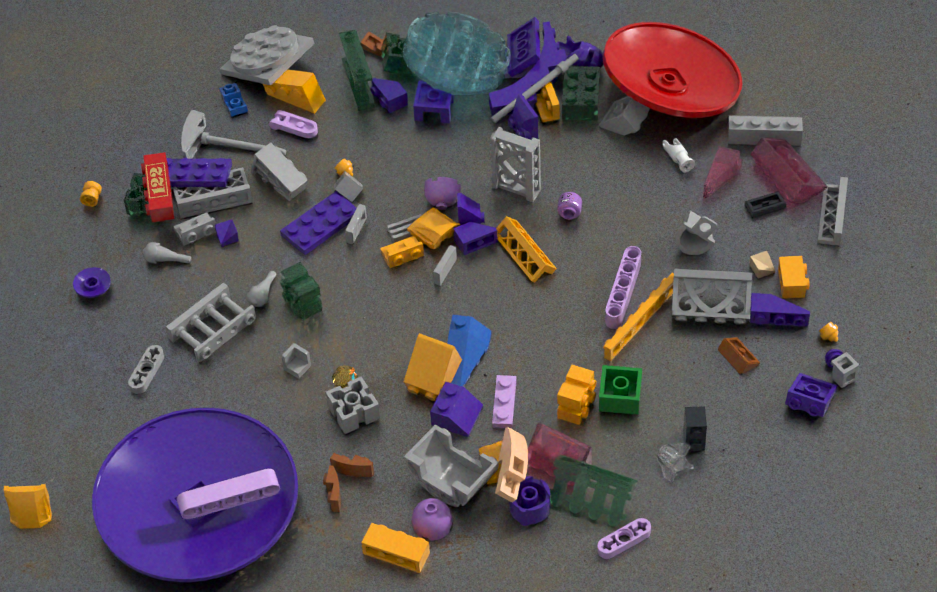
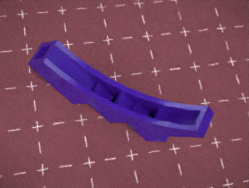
[489,21,568,116]

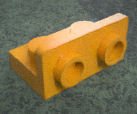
[535,81,560,122]
[380,235,424,268]

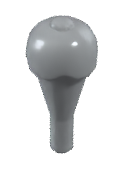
[143,242,191,264]
[247,271,276,308]

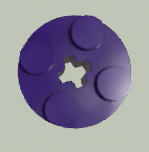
[509,476,550,526]

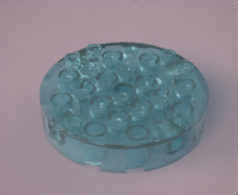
[403,11,511,96]

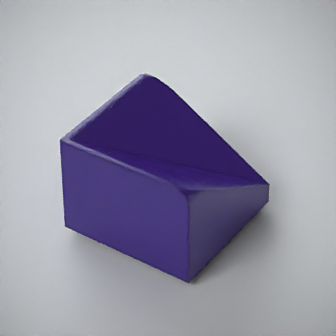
[215,219,239,247]

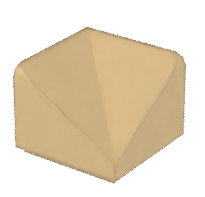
[749,251,775,278]

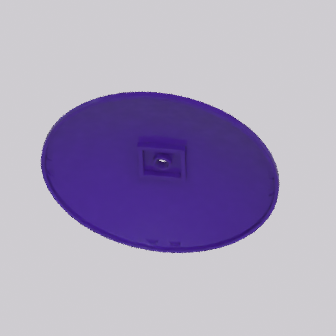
[92,408,298,582]

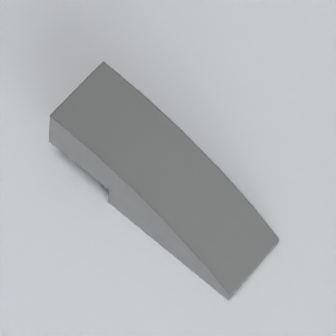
[181,110,207,159]

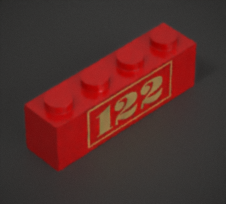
[141,152,174,222]

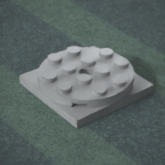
[220,25,315,85]

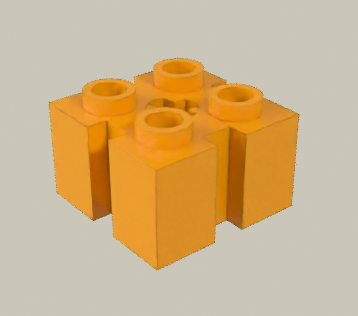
[557,365,597,425]

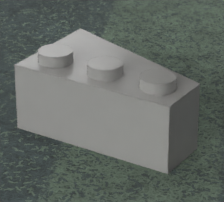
[251,143,308,201]

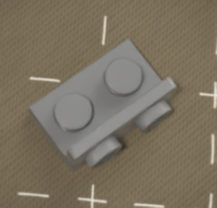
[173,212,216,246]

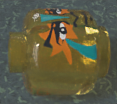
[332,365,358,389]

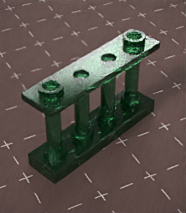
[339,29,375,111]

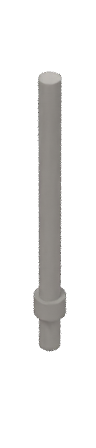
[491,54,579,123]

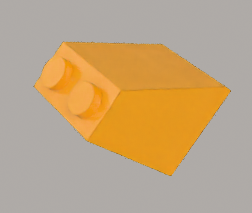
[403,333,462,401]

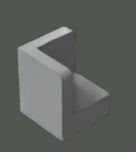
[334,171,363,202]
[282,343,311,379]

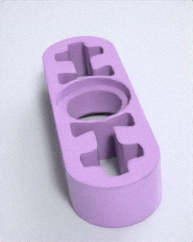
[598,518,651,559]

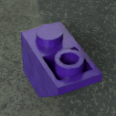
[370,78,408,113]

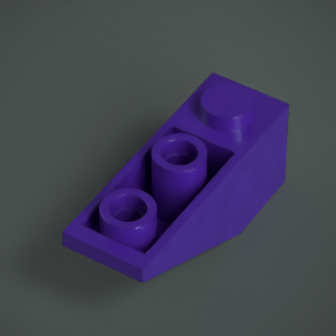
[750,293,810,326]

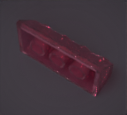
[750,138,828,203]

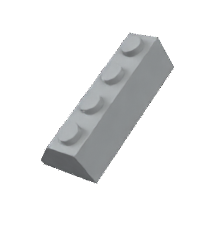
[728,115,803,146]

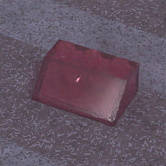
[528,423,592,488]

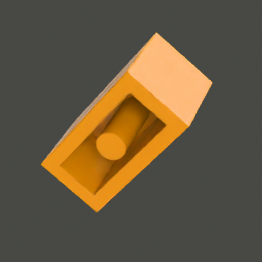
[778,256,809,299]

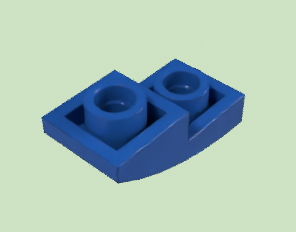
[219,83,248,117]

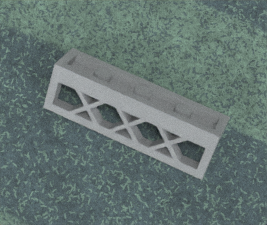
[818,177,848,246]

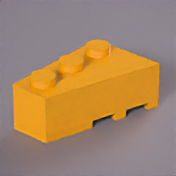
[263,70,326,114]

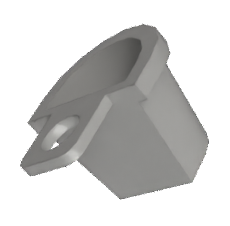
[675,210,717,255]

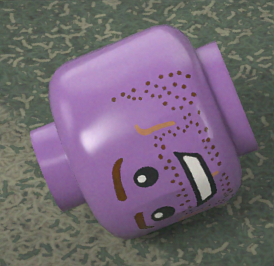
[557,192,582,220]

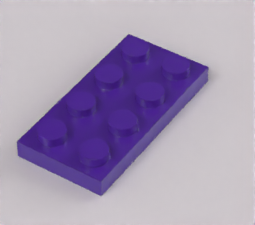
[507,17,540,77]
[167,158,232,187]
[280,191,357,255]

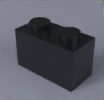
[683,406,707,451]

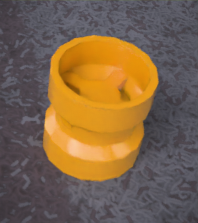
[80,181,102,207]

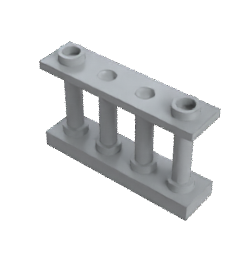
[166,283,256,363]

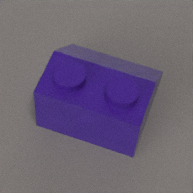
[430,382,483,437]

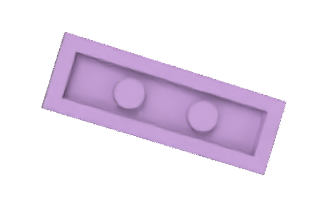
[492,375,517,429]

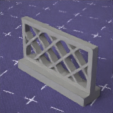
[173,167,252,218]

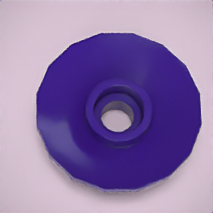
[73,267,111,298]

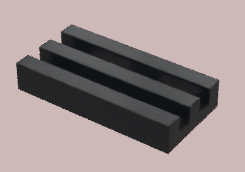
[744,191,787,219]

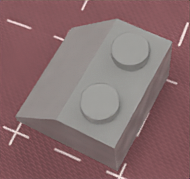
[599,96,650,135]

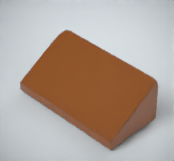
[718,337,760,374]

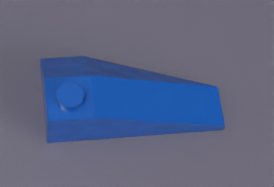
[447,315,492,387]

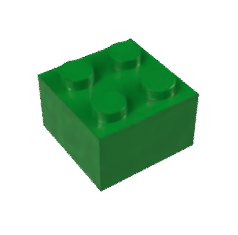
[599,365,642,415]

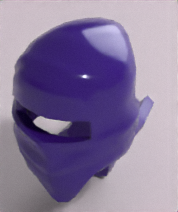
[557,36,604,73]

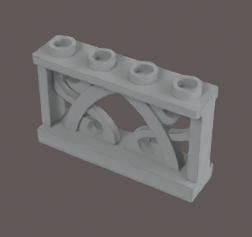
[490,127,541,202]
[672,269,752,324]

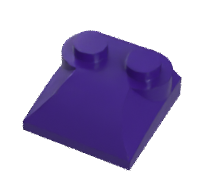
[508,93,539,140]

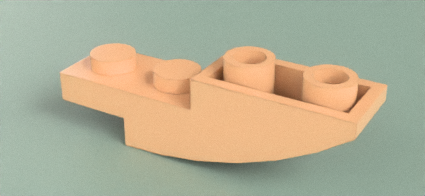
[495,427,528,502]

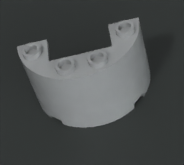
[404,425,499,507]

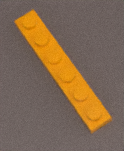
[603,273,674,362]

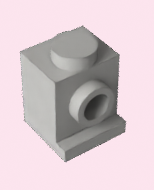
[831,352,859,388]

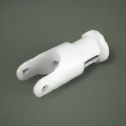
[663,138,695,173]

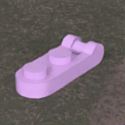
[269,110,318,138]

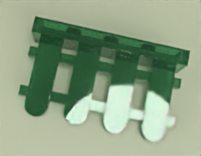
[550,455,638,527]

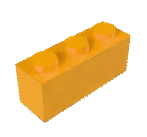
[361,523,430,573]

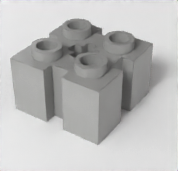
[326,377,380,434]

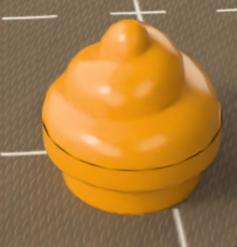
[334,158,353,176]
[819,322,838,342]

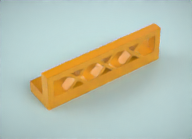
[496,216,557,283]

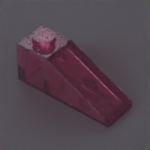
[703,146,743,198]

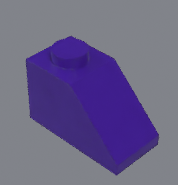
[457,193,485,225]
[453,222,498,256]

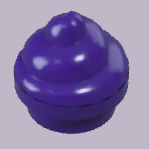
[825,349,843,368]

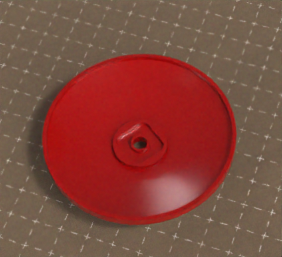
[603,22,742,118]

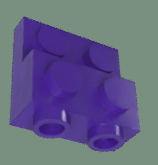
[785,373,837,417]

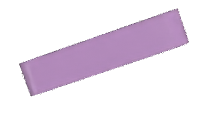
[605,246,641,329]
[177,469,280,519]

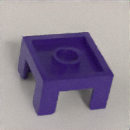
[413,80,455,123]

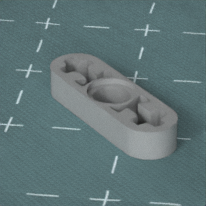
[128,345,164,394]

